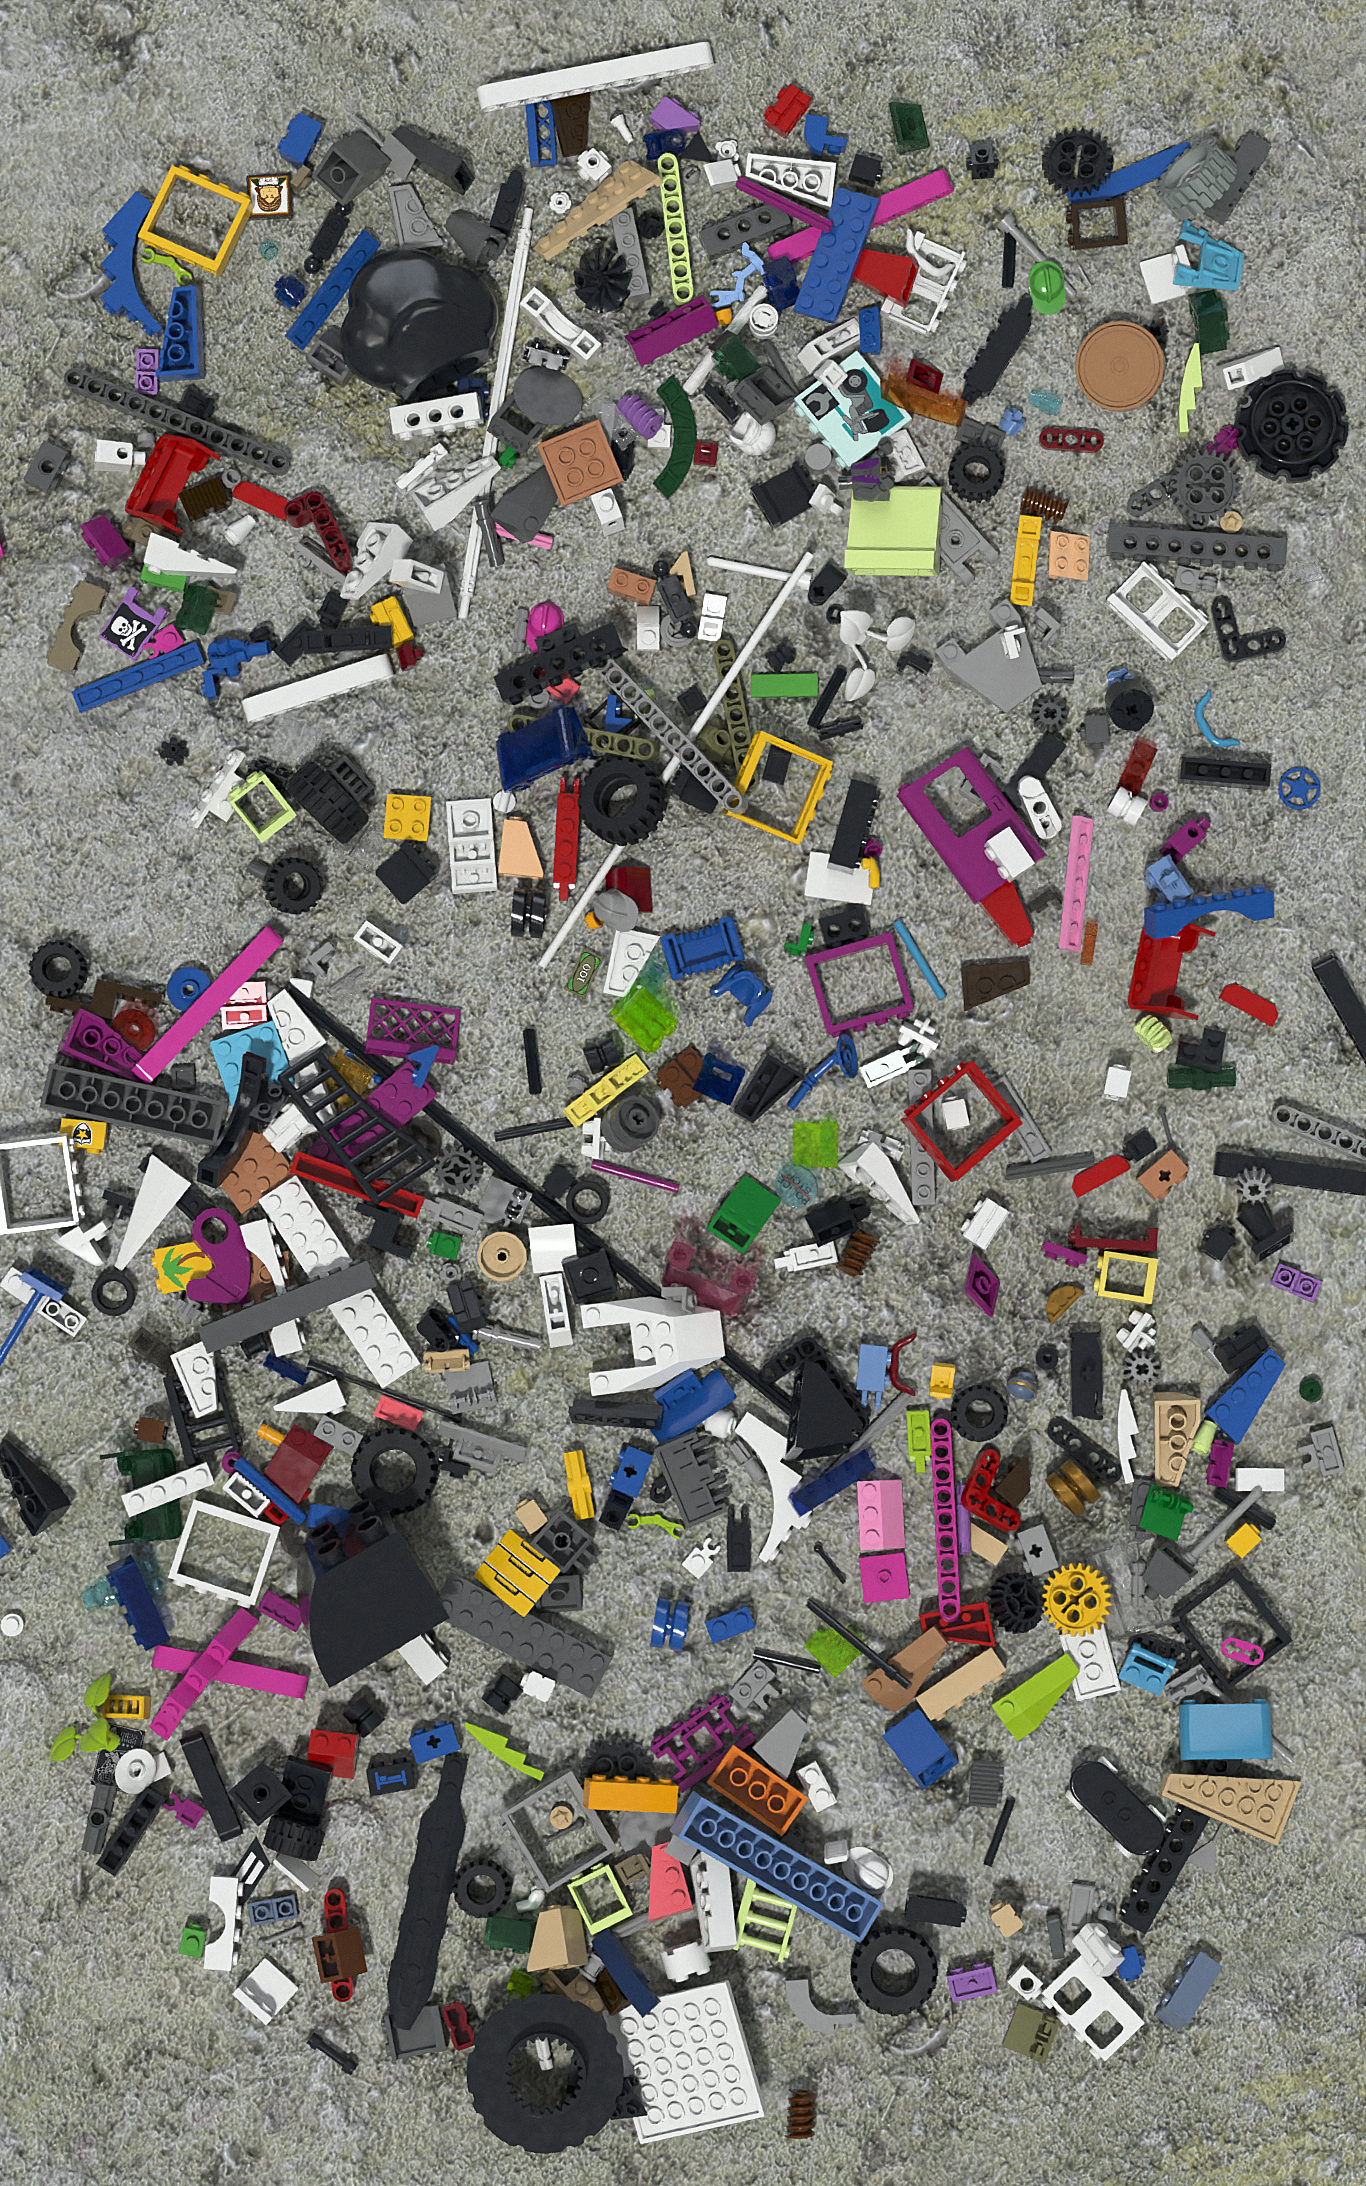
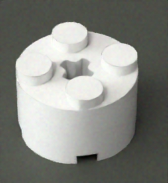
[660,1938,712,1982]

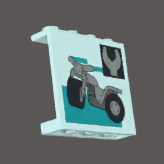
[793,351,912,472]

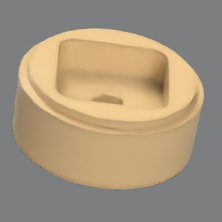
[1219,511,1242,534]
[550,1806,573,1829]

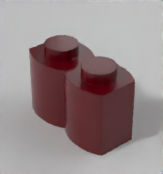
[443,1999,476,2051]

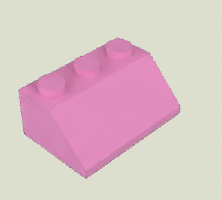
[856,1480,905,1550]

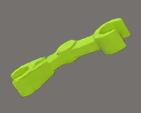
[141,248,193,287]
[627,1514,685,1539]

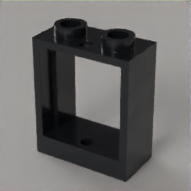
[904,1893,967,1927]

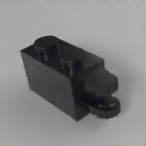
[490,170,524,238]
[804,1197,871,1247]

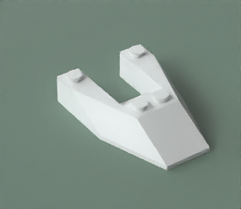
[580,1296,725,1396]

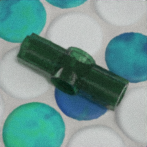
[1167,1067,1236,1090]

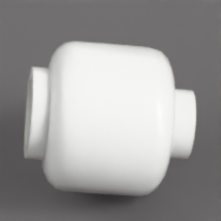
[702,1408,737,1438]

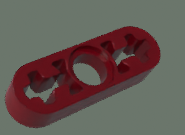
[1039,428,1104,453]

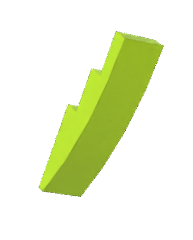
[464,1722,545,1781]

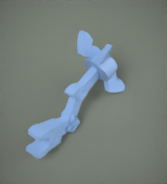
[710,242,774,309]

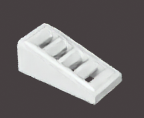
[824,1839,850,1864]

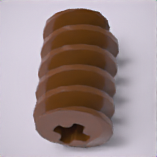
[1020,484,1070,525]
[836,1229,880,1279]
[785,2089,817,2139]

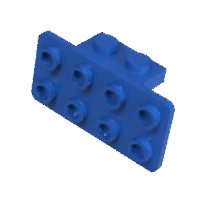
[650,1368,737,1444]

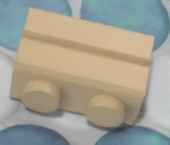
[988,1899,1023,1938]

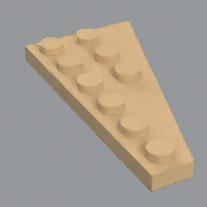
[533,159,664,261]
[1158,1773,1301,1845]

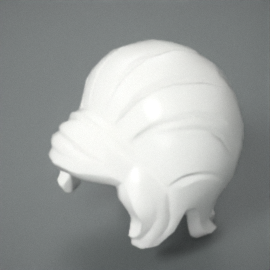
[729,411,776,456]

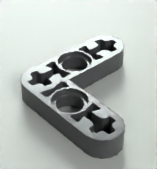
[1127,473,1209,532]

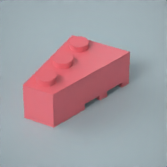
[648,1842,694,1922]

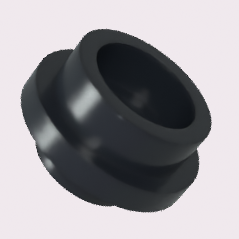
[1036,1347,1058,1370]

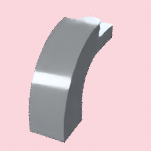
[785,1977,857,2034]

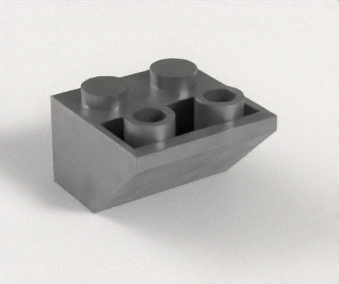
[306,327,353,388]

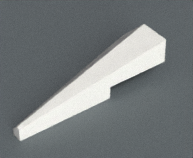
[114,1154,191,1271]

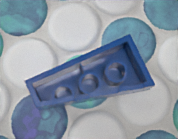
[155,286,205,382]
[1204,1348,1286,1445]

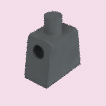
[1142,1543,1198,1601]

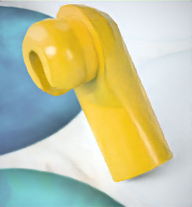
[861,857,880,889]

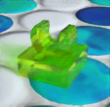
[507,1969,535,2000]

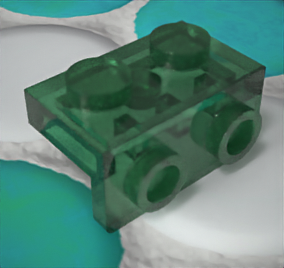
[174,585,219,635]

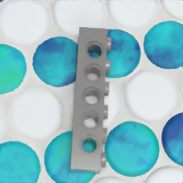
[907,1069,935,1207]

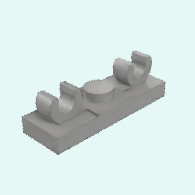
[295,537,352,593]

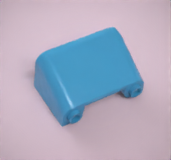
[1179,1699,1273,1760]

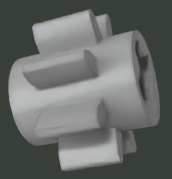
[173,1296,203,1324]

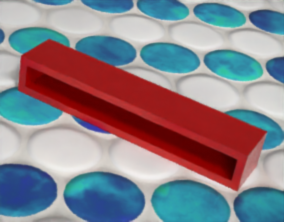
[288,1151,425,1219]

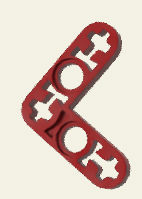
[961,1449,1021,1532]

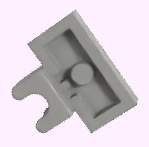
[1296,1427,1345,1477]
[729,1660,781,1712]

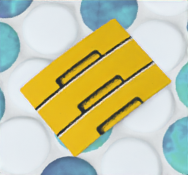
[474,1529,560,1617]

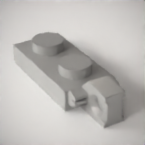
[422,1197,484,1236]

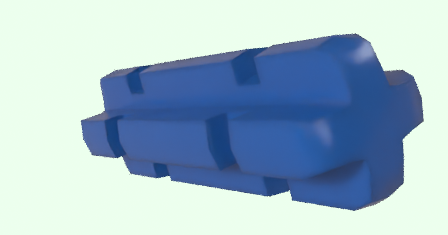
[447,1315,479,1356]

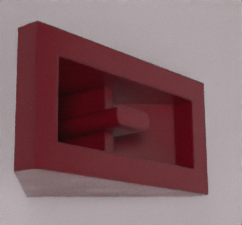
[905,359,944,395]

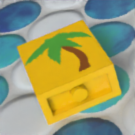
[151,1239,214,1295]

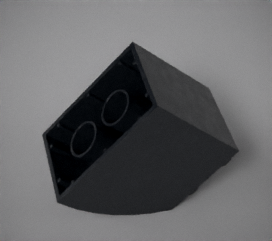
[296,1497,450,1688]

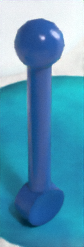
[344,1051,382,1084]

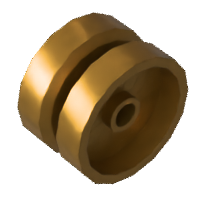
[1045,1459,1101,1517]

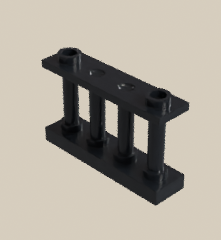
[163,1363,243,1466]

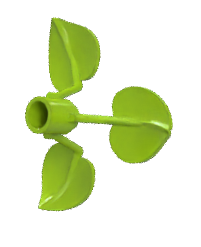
[50,1673,120,1762]

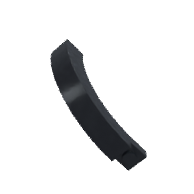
[197,1051,269,1189]

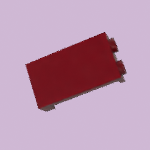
[1068,1224,1158,1253]

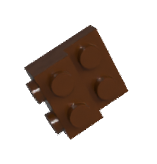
[656,1046,719,1109]

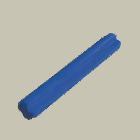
[234,1457,307,1525]

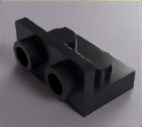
[249,1083,289,1134]

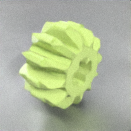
[1134,1015,1172,1053]

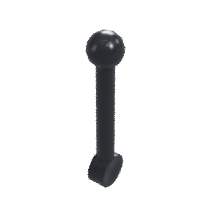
[814,1544,846,1584]

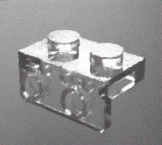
[378,416,430,458]

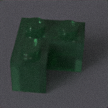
[1188,289,1230,355]
[708,330,761,383]
[484,1915,538,1954]

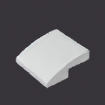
[528,1224,577,1273]

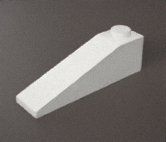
[409,455,501,531]

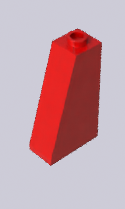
[852,249,919,308]
[978,882,1034,948]

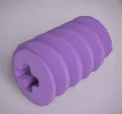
[616,395,664,440]

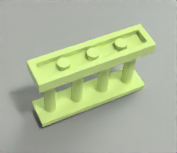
[732,1878,797,1963]

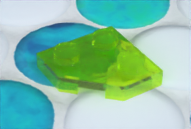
[803,1630,863,1678]

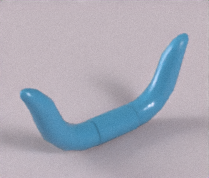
[1194,690,1240,748]

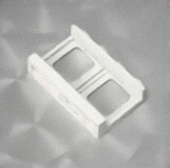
[880,231,967,337]
[1105,561,1209,664]
[1041,1954,1145,2061]

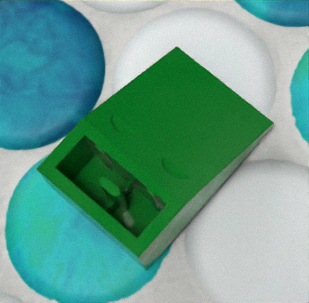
[706,1175,782,1255]

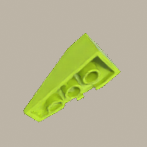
[991,1653,1080,1741]

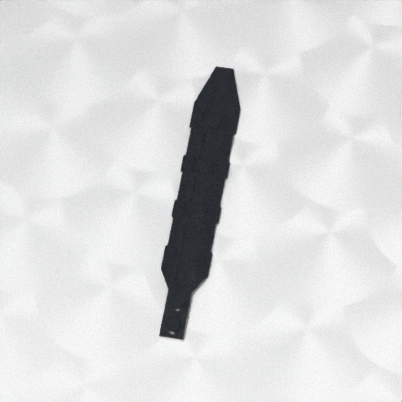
[387,1755,468,2031]

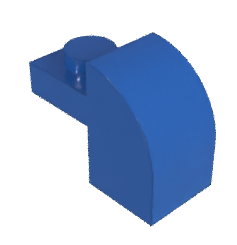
[804,114,847,158]

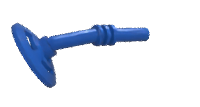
[787,1034,858,1110]

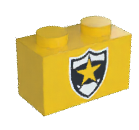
[58,1118,109,1155]

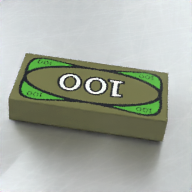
[564,949,604,999]

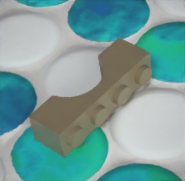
[46,580,108,676]

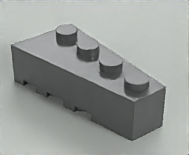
[1203,133,1272,226]

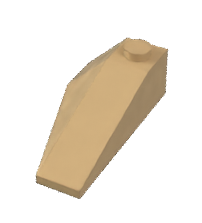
[1153,1392,1200,1487]

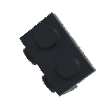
[669,753,730,814]
[376,840,437,905]

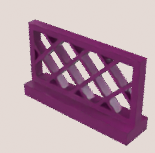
[364,998,460,1065]

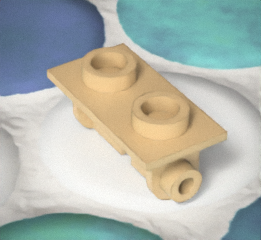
[423,1349,470,1374]

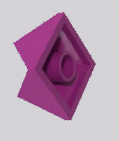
[962,1254,1000,1317]

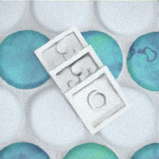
[446,798,498,894]

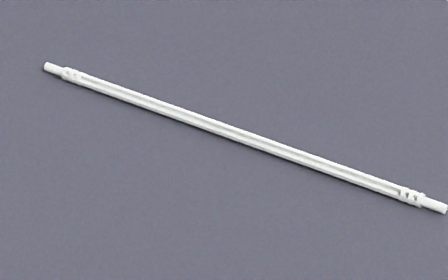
[458,208,533,619]

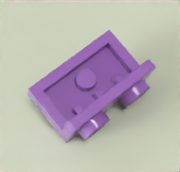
[946,1962,997,2003]

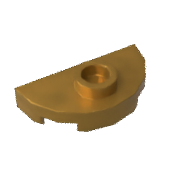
[1045,1286,1084,1324]

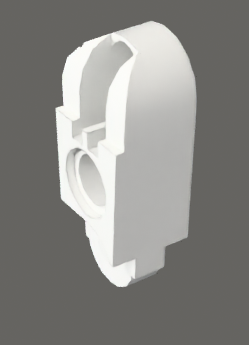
[1017,776,1062,839]

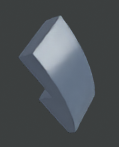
[247,1895,298,1926]

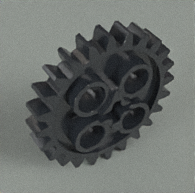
[1042,128,1113,197]
[579,1738,653,1813]

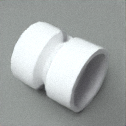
[749,304,778,340]
[1106,786,1148,827]

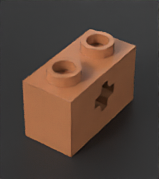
[607,567,657,606]
[1136,1149,1189,1201]

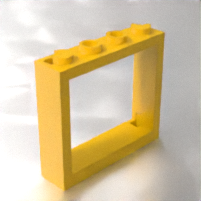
[138,165,254,277]
[722,730,833,845]

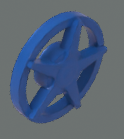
[1278,768,1320,810]

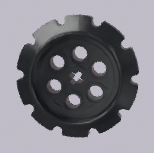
[1234,370,1349,484]

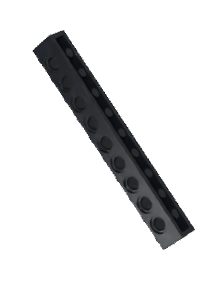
[1119,1759,1243,1935]

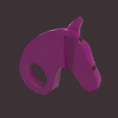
[185,1208,250,1309]

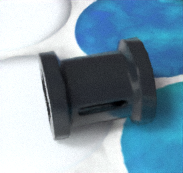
[240,1333,269,1360]

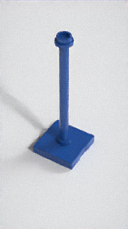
[0,1266,69,1366]

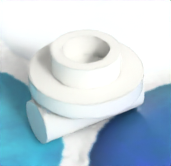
[493,789,516,814]

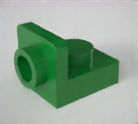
[426,1231,462,1260]

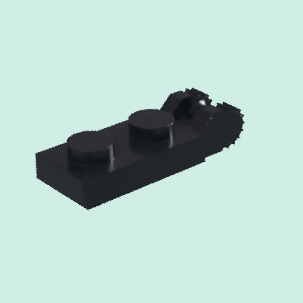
[726,1508,750,1572]

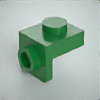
[497,438,519,472]
[784,923,815,956]

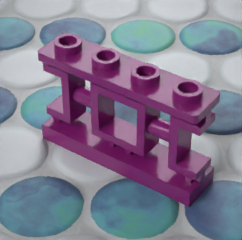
[650,1693,756,1793]

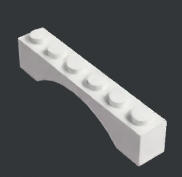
[240,1219,306,1357]

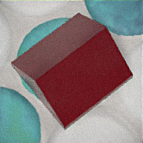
[605,866,652,914]

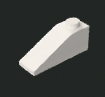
[797,318,860,374]
[539,1273,573,1348]
[273,1379,348,1416]

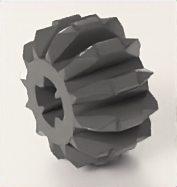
[1030,696,1069,734]

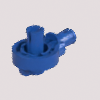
[207,637,272,677]

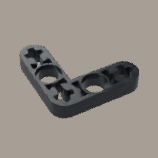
[1211,598,1286,663]

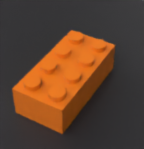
[707,1744,808,1836]

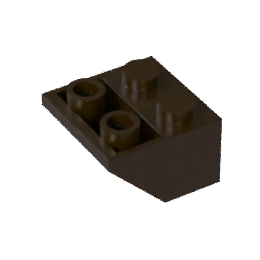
[992,1455,1031,1508]

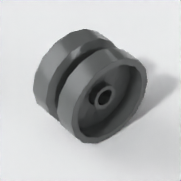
[601,1096,659,1153]

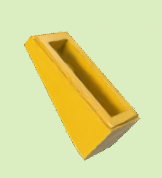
[101,1695,151,1719]

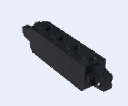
[960,297,1033,408]

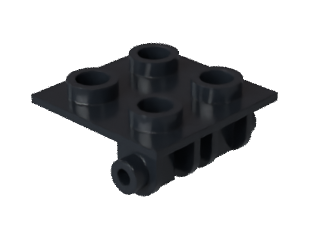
[610,2075,648,2120]

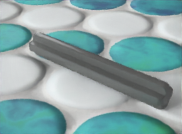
[1006,1155,1095,1180]

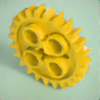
[1041,1563,1114,1637]

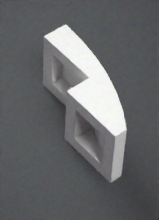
[698,593,727,642]
[1236,1468,1284,1491]

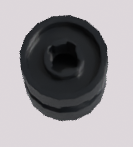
[582,1036,622,1075]
[481,1673,523,1716]
[343,1695,386,1738]

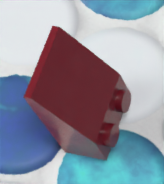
[263,1423,333,1506]

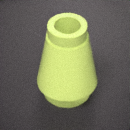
[1190,1420,1217,1456]

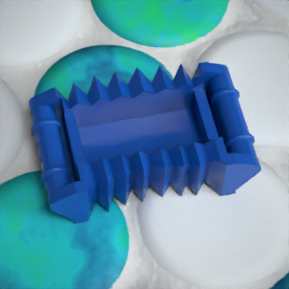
[659,916,745,981]

